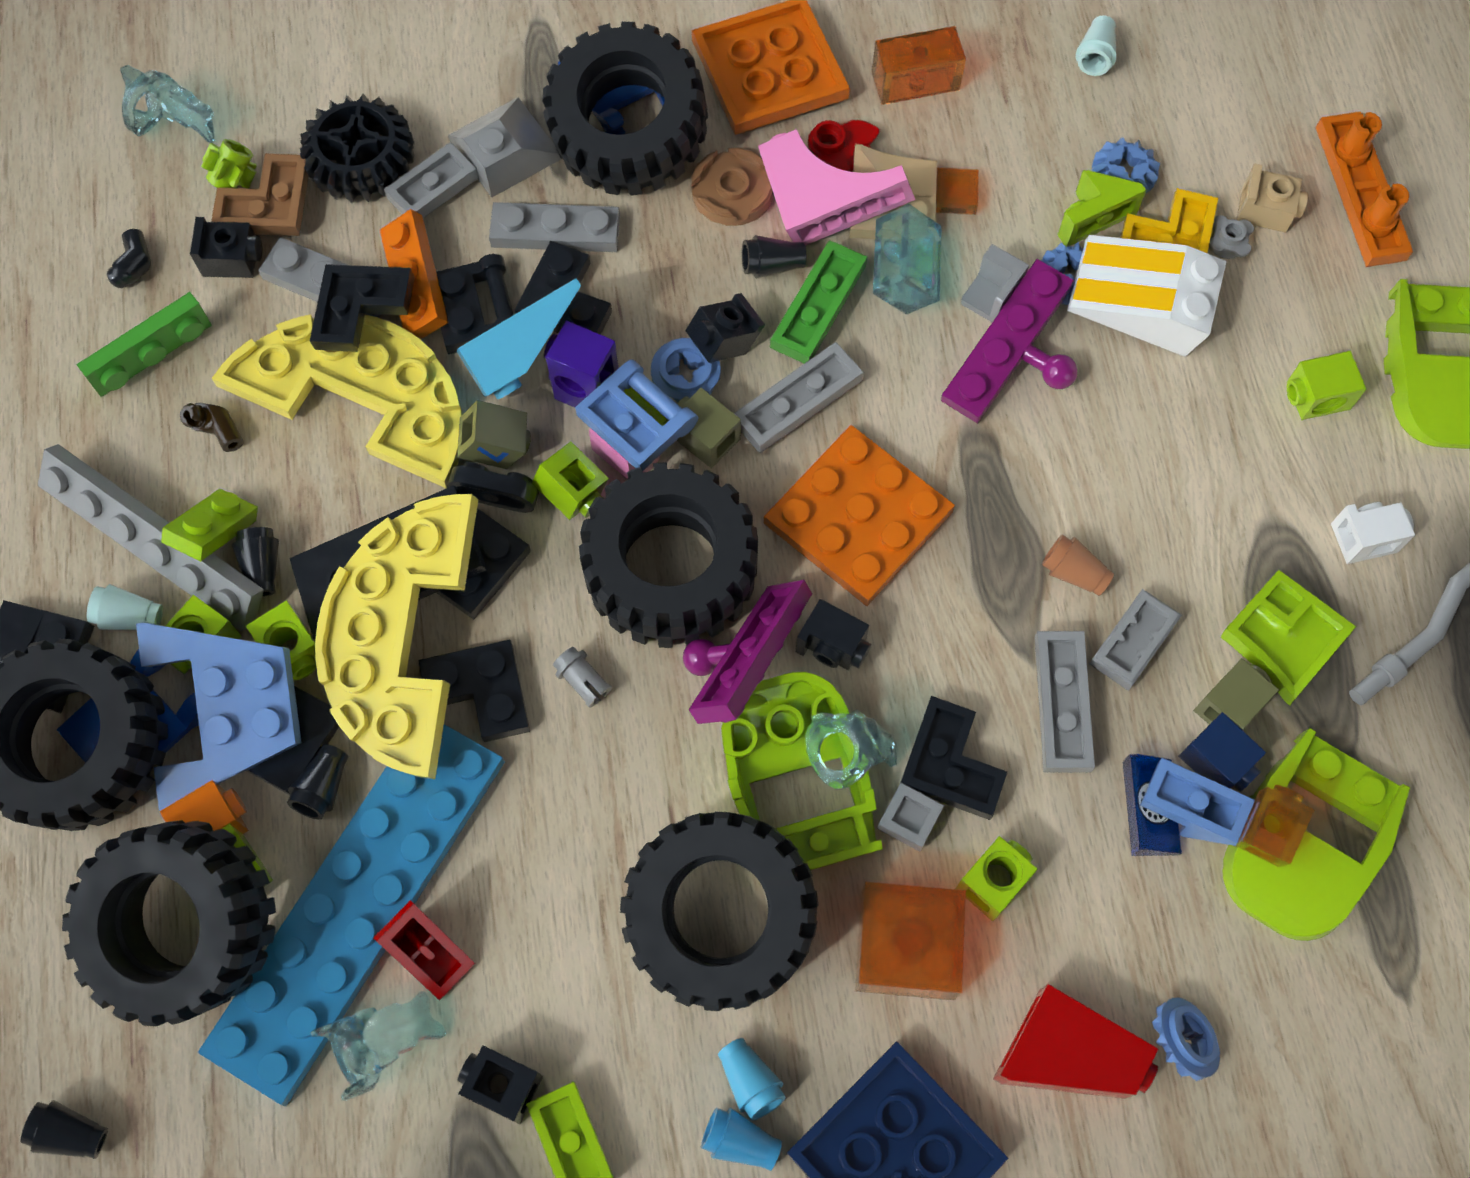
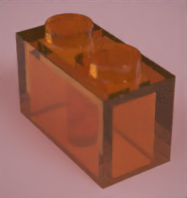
[871,26,966,105]

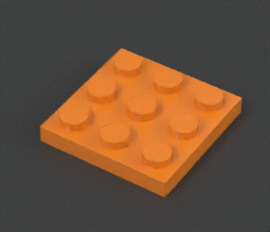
[692,0,850,135]
[763,425,955,606]

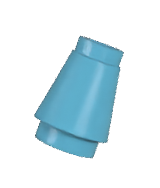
[718,1038,786,1121]

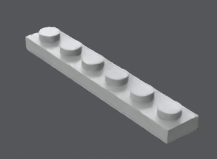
[38,444,264,632]

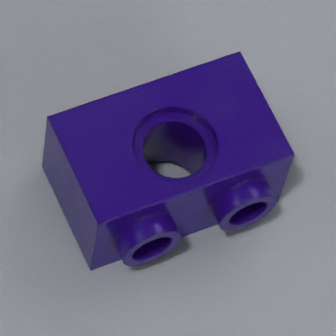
[544,321,619,408]

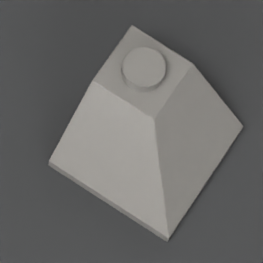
[448,97,562,198]

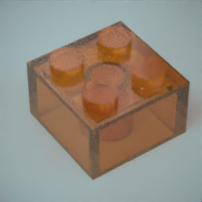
[855,881,966,1001]

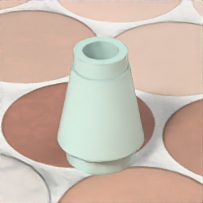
[1076,16,1116,76]
[87,584,163,630]

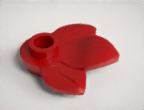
[808,120,880,172]

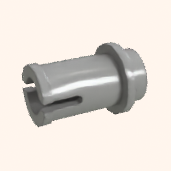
[553,647,612,708]

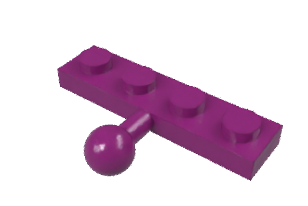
[941,259,1078,424]
[683,580,813,724]

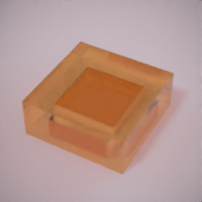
[936,168,979,215]

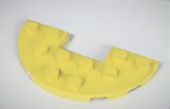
[212,314,462,488]
[315,494,478,780]

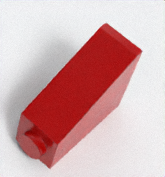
[993,984,1159,1099]

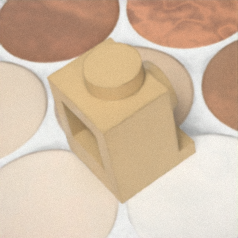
[1236,163,1308,233]

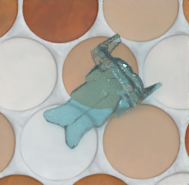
[120,65,215,143]
[805,709,897,789]
[310,991,446,1101]

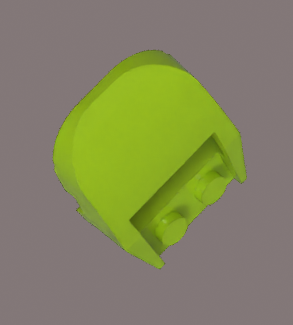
[1383,279,1470,449]
[721,672,883,870]
[1222,728,1410,941]

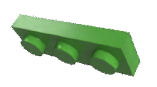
[770,240,867,364]
[76,292,212,397]

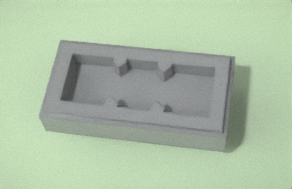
[1089,589,1182,691]

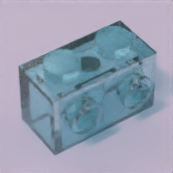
[873,204,942,314]

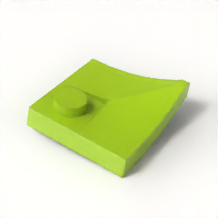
[1221,570,1356,705]

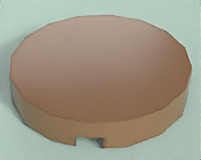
[691,148,774,226]

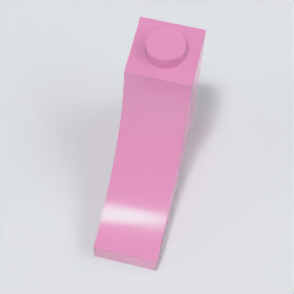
[758,129,915,246]

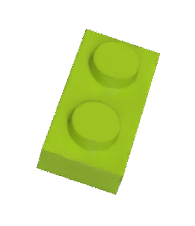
[161,488,258,562]
[526,1082,614,1178]

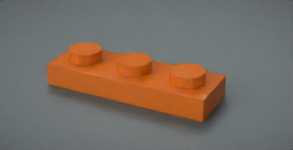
[380,209,448,340]

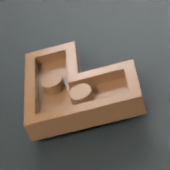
[211,154,309,236]

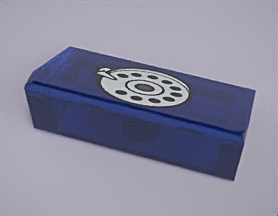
[1122,754,1182,856]

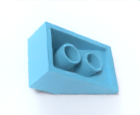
[457,278,581,400]

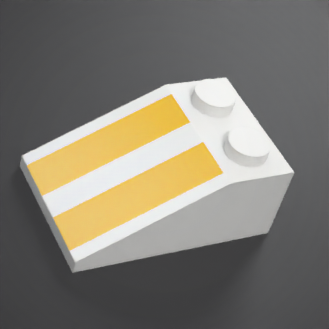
[1067,235,1227,357]

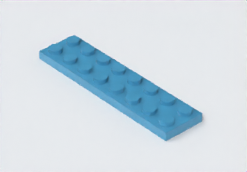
[197,724,505,1106]

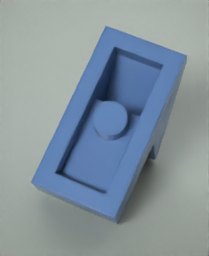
[1140,758,1255,846]

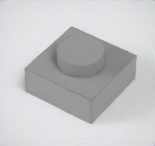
[877,783,944,851]

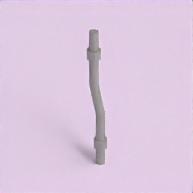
[1349,563,1470,705]

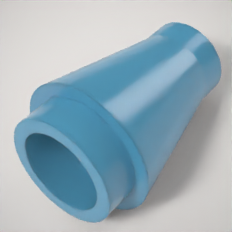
[701,1108,782,1171]

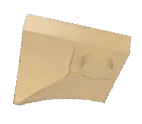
[849,144,937,242]

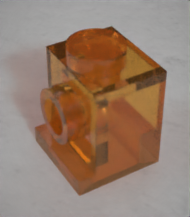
[1235,785,1315,867]

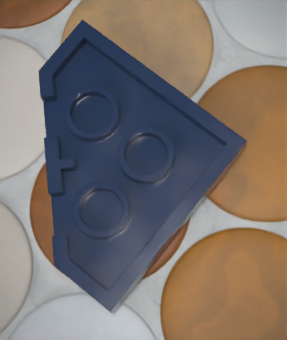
[786,1041,1009,1178]

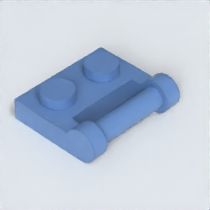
[575,359,699,471]

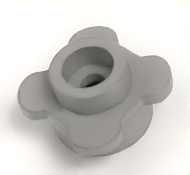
[1209,215,1254,259]

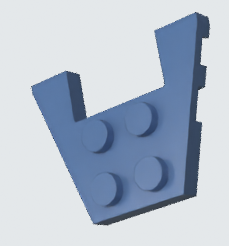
[136,623,301,811]

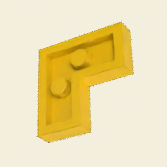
[1120,188,1218,253]

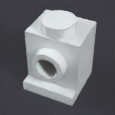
[1331,502,1415,564]

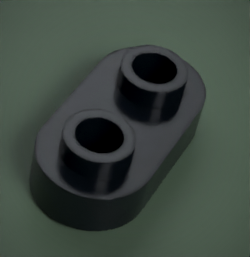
[447,462,539,513]

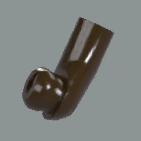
[180,403,244,452]

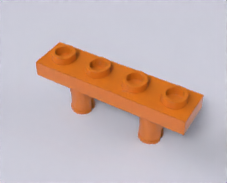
[1315,111,1413,267]

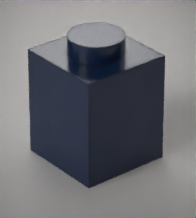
[1178,712,1266,792]

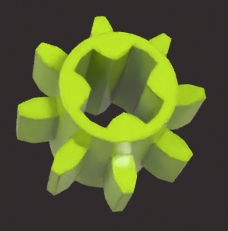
[201,139,257,189]

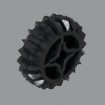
[300,94,414,203]

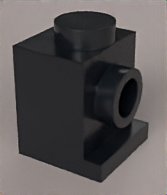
[190,217,262,278]
[685,293,765,363]
[795,599,872,671]
[457,1045,543,1124]

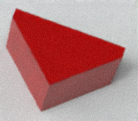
[373,900,475,1001]

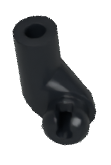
[107,229,151,288]

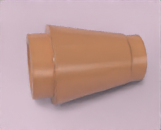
[1042,534,1114,596]

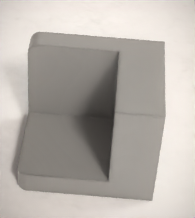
[961,244,1029,322]

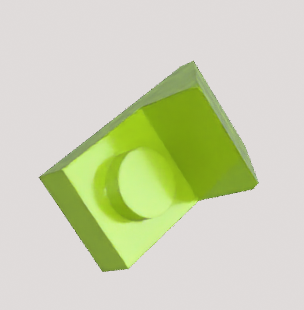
[1058,170,1146,246]

